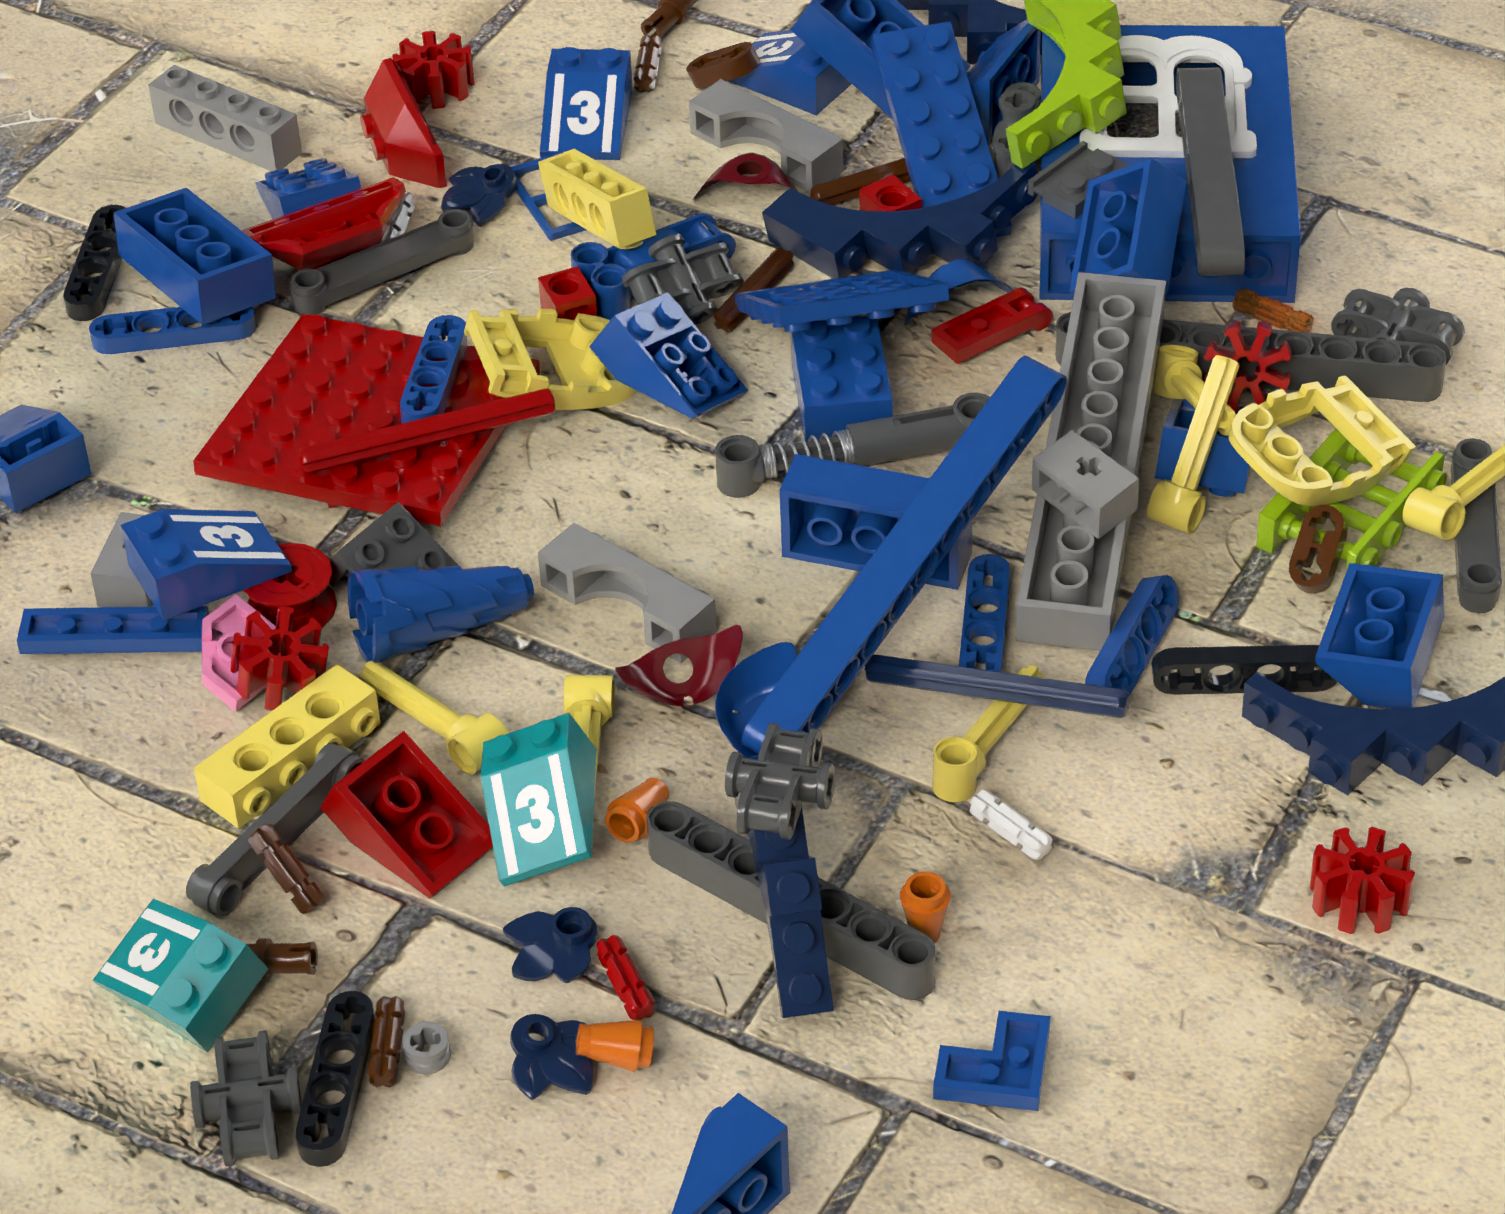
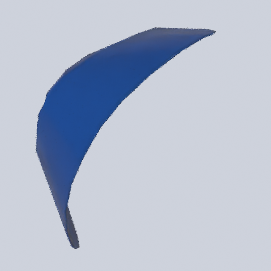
[904,259,1013,326]
[715,642,796,757]

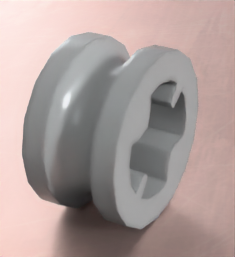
[402,1022,451,1075]

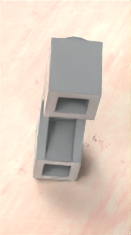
[689,79,844,193]
[538,523,717,663]

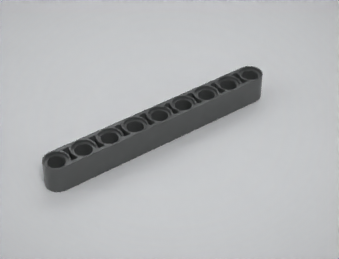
[1055,312,1446,402]

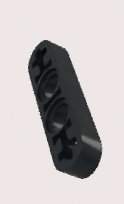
[63,204,125,321]
[1151,645,1337,695]
[296,991,375,1167]

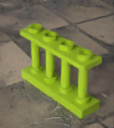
[1256,428,1447,572]

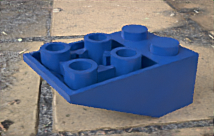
[255,158,361,219]
[589,292,748,419]
[0,404,91,513]

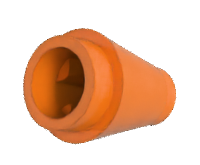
[605,778,669,843]
[900,872,951,943]
[576,1020,654,1072]

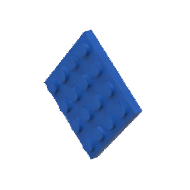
[734,269,949,332]

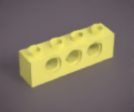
[538,149,657,249]
[194,664,381,829]

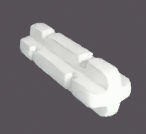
[970,790,1053,861]

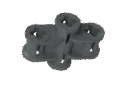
[992,82,1041,179]
[621,234,744,325]
[1331,287,1465,364]
[725,723,835,840]
[190,1030,302,1167]

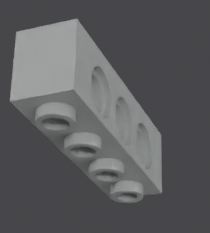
[148,65,302,171]

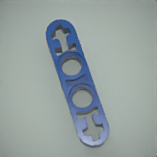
[89,307,257,354]
[400,315,467,423]
[959,554,1010,672]
[1085,575,1179,696]

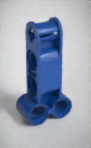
[571,213,736,320]

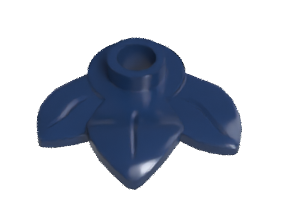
[441,164,516,226]
[503,907,598,983]
[510,1014,593,1100]

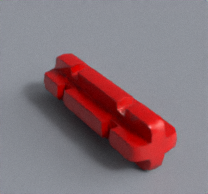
[596,935,655,1020]

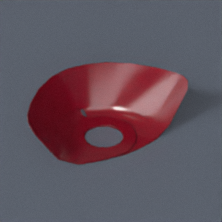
[692,152,799,200]
[615,625,743,706]

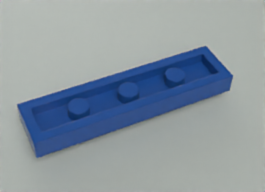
[17,606,209,654]

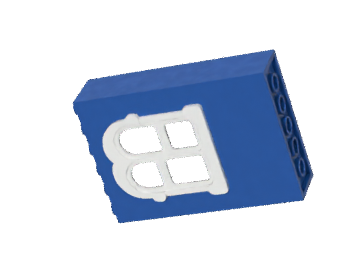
[1039,25,1301,303]

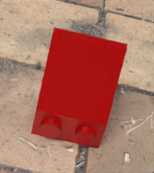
[320,731,493,899]

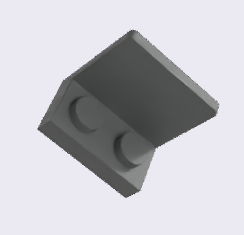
[329,502,459,587]

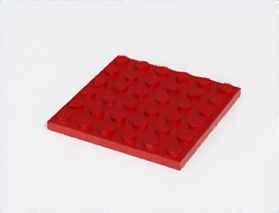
[193,313,540,527]

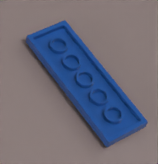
[871,21,1013,237]

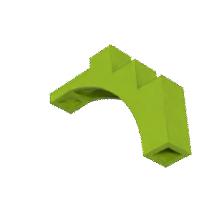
[1005,0,1127,169]

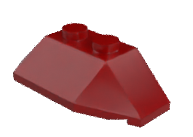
[360,58,447,188]
[241,177,406,270]

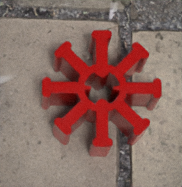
[392,31,475,109]
[1204,321,1292,412]
[230,606,329,711]
[1310,827,1415,934]

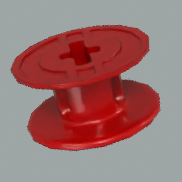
[243,543,337,632]

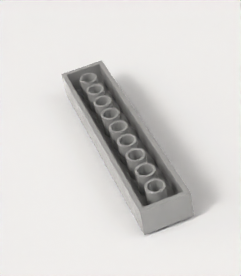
[1016,272,1166,651]

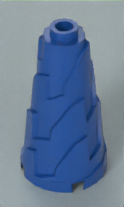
[347,566,534,663]

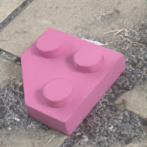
[202,594,276,712]

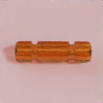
[1232,289,1314,333]

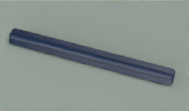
[864,654,1131,718]

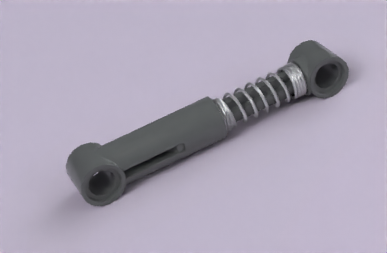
[715,392,990,498]

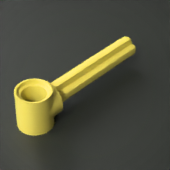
[1153,345,1236,436]
[1147,355,1239,534]
[1403,444,1505,541]
[359,661,508,775]
[932,665,1046,802]
[564,675,615,797]

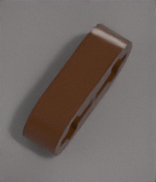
[686,42,760,89]
[1289,505,1348,594]

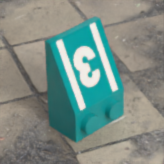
[481,713,597,886]
[93,898,268,1053]

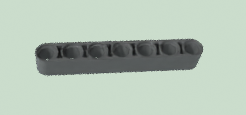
[1177,68,1245,276]
[646,801,935,1000]

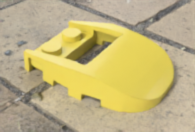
[464,308,637,410]
[1228,376,1416,506]

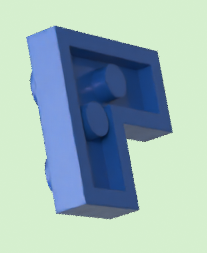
[933,1011,1051,1111]

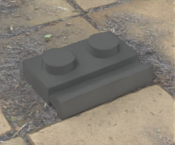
[1028,141,1129,219]

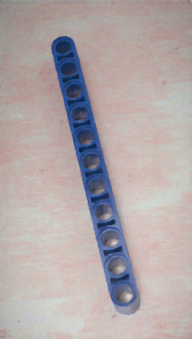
[742,356,1067,755]

